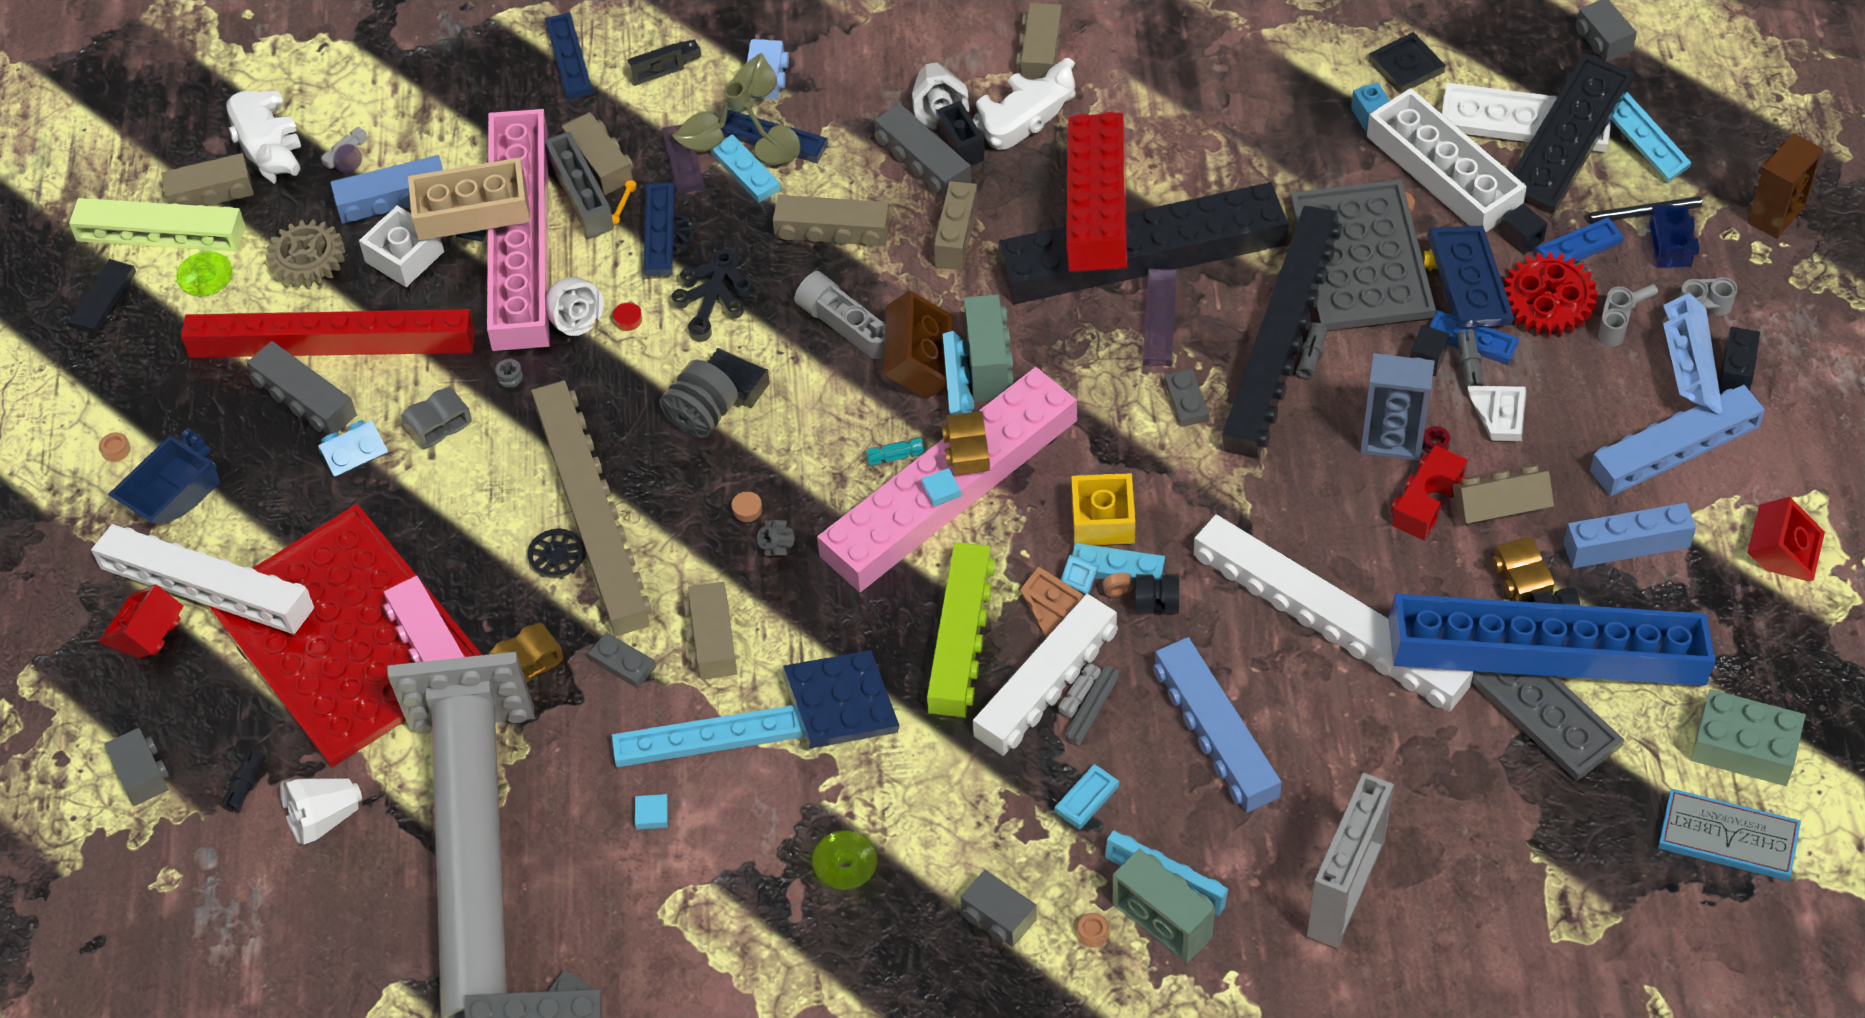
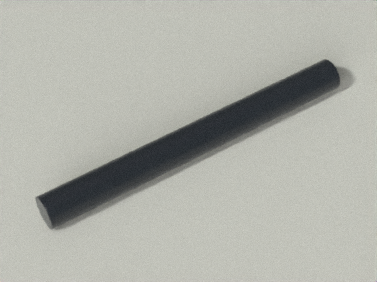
[1588,196,1702,224]

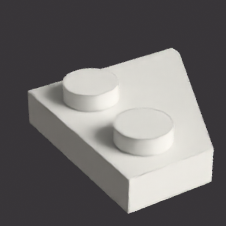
[1468,386,1526,441]

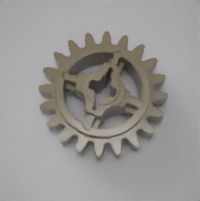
[266,220,346,288]

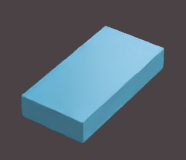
[1055,764,1119,830]

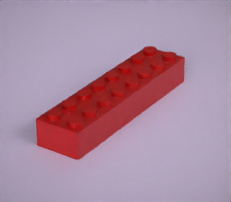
[1067,112,1127,272]

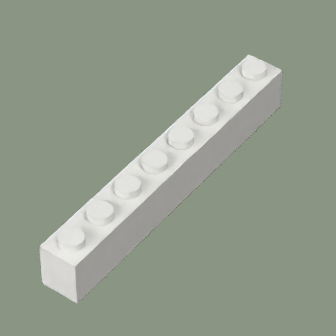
[91,524,315,634]

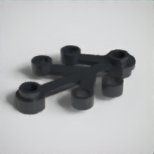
[671,250,752,342]

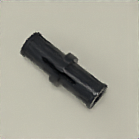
[221,749,266,813]

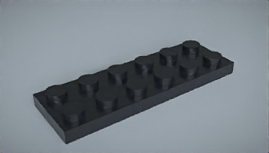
[1512,53,1635,213]

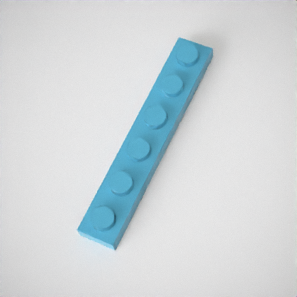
[612,705,803,767]

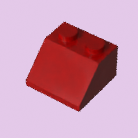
[1747,497,1825,582]
[98,584,184,658]

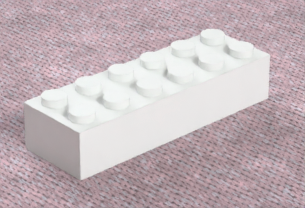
[1367,88,1527,232]

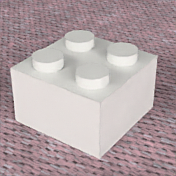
[359,205,444,287]

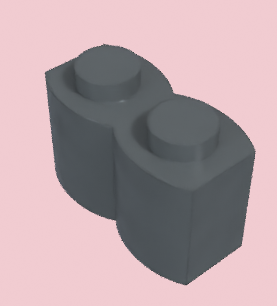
[401,387,472,449]

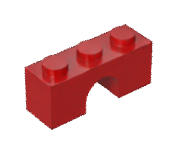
[1390,445,1468,541]

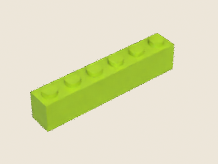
[927,542,996,717]

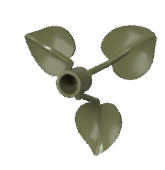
[673,53,801,165]

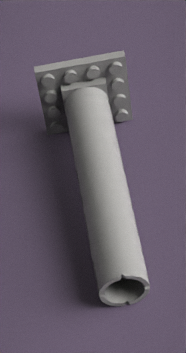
[388,652,535,1018]

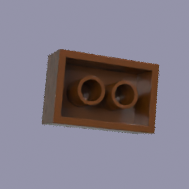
[1748,133,1823,239]
[884,290,953,399]

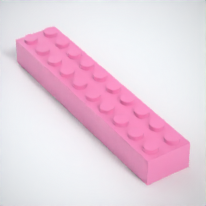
[487,109,549,351]
[817,367,1077,592]

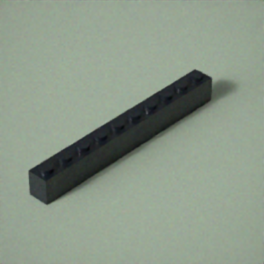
[1222,205,1342,458]

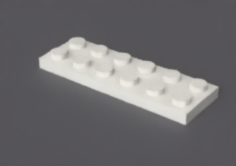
[1442,83,1611,152]

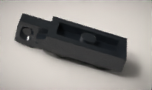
[627,39,702,86]

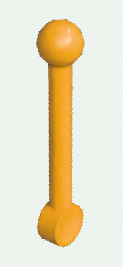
[612,180,636,225]

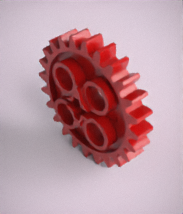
[1503,252,1598,338]

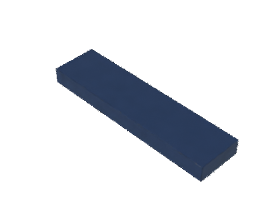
[545,13,593,100]
[720,109,828,164]
[643,183,675,276]

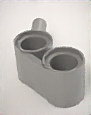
[1662,277,1737,323]
[1598,284,1658,347]

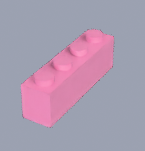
[383,576,464,663]

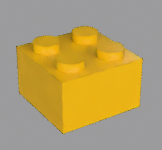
[1071,473,1135,546]

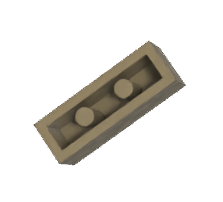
[1016,3,1062,80]
[562,112,634,196]
[161,153,254,206]
[934,181,978,270]
[1453,464,1554,524]
[684,581,737,680]

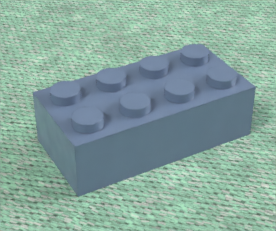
[1360,353,1434,461]

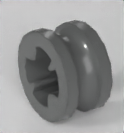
[495,359,523,388]

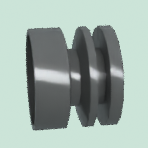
[659,359,738,438]

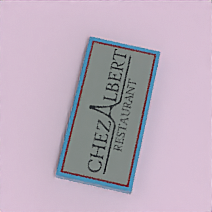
[1658,789,1801,881]

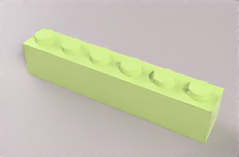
[69,198,245,252]

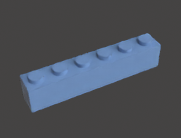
[1590,385,1765,497]
[1153,637,1282,813]

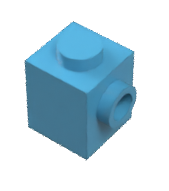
[1351,82,1390,131]

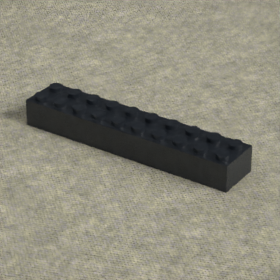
[998,182,1289,305]

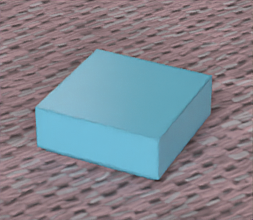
[921,468,961,507]
[1061,555,1100,594]
[635,794,668,830]

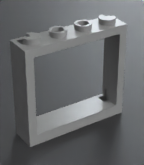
[1307,773,1394,948]

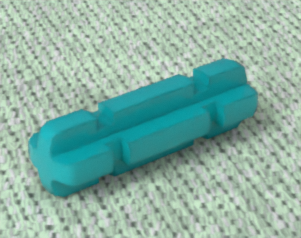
[866,437,924,465]

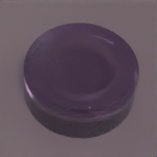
[333,144,362,173]

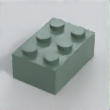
[964,294,1013,402]
[1691,689,1806,787]
[1112,848,1215,964]

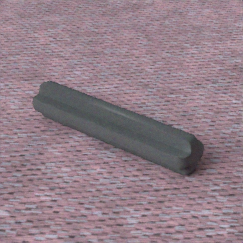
[1065,666,1119,746]

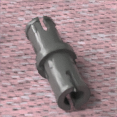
[1296,323,1327,379]
[1456,329,1484,390]

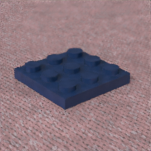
[782,650,900,749]

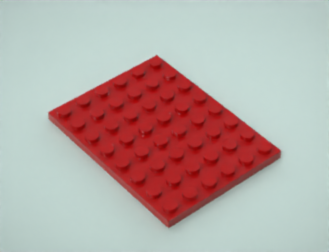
[205,504,482,768]

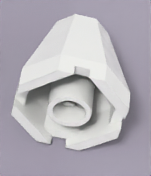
[912,62,969,129]
[280,778,362,844]

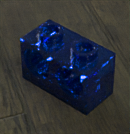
[1648,204,1699,268]

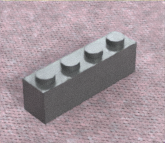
[874,103,971,199]
[544,132,614,238]
[247,341,357,435]

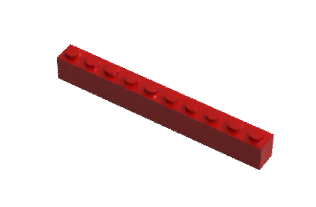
[181,309,475,358]

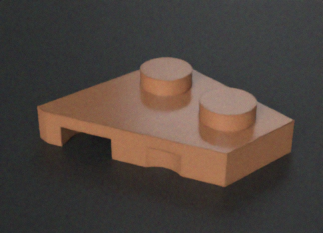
[1020,566,1085,638]

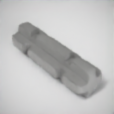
[321,127,368,169]
[1059,664,1101,718]

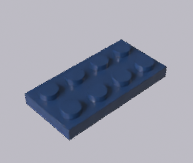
[1427,226,1514,327]

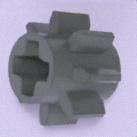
[757,520,795,556]

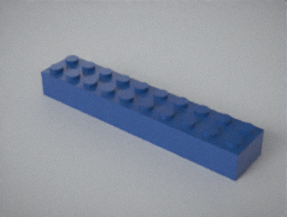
[1388,594,1716,686]

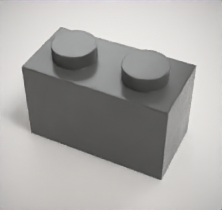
[1576,0,1637,62]
[104,728,169,807]
[960,869,1037,948]

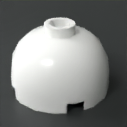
[546,277,604,336]

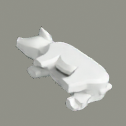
[973,58,1076,150]
[227,91,301,184]

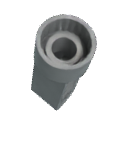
[794,271,886,359]

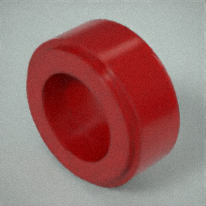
[613,302,642,331]

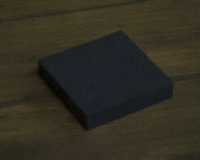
[1368,32,1446,94]

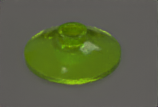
[176,251,233,297]
[812,830,877,890]

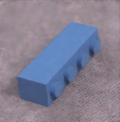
[331,155,443,224]
[1563,503,1696,569]

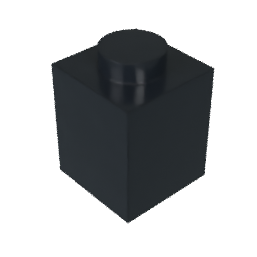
[1500,203,1548,255]
[1410,325,1450,377]

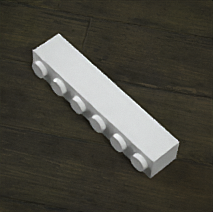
[973,594,1118,756]

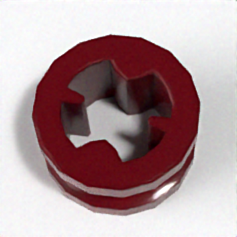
[1422,426,1450,454]

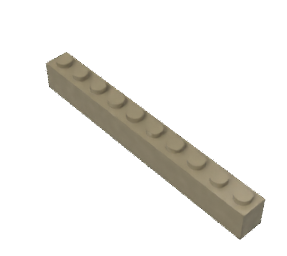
[531,380,652,637]

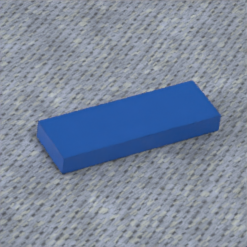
[1534,217,1624,263]
[1429,310,1520,365]

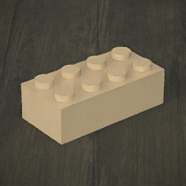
[408,157,531,241]

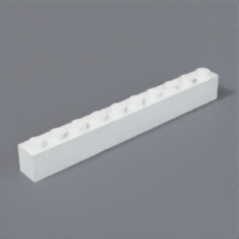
[1194,514,1473,713]

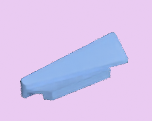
[1663,293,1723,413]

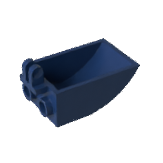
[108,428,221,523]

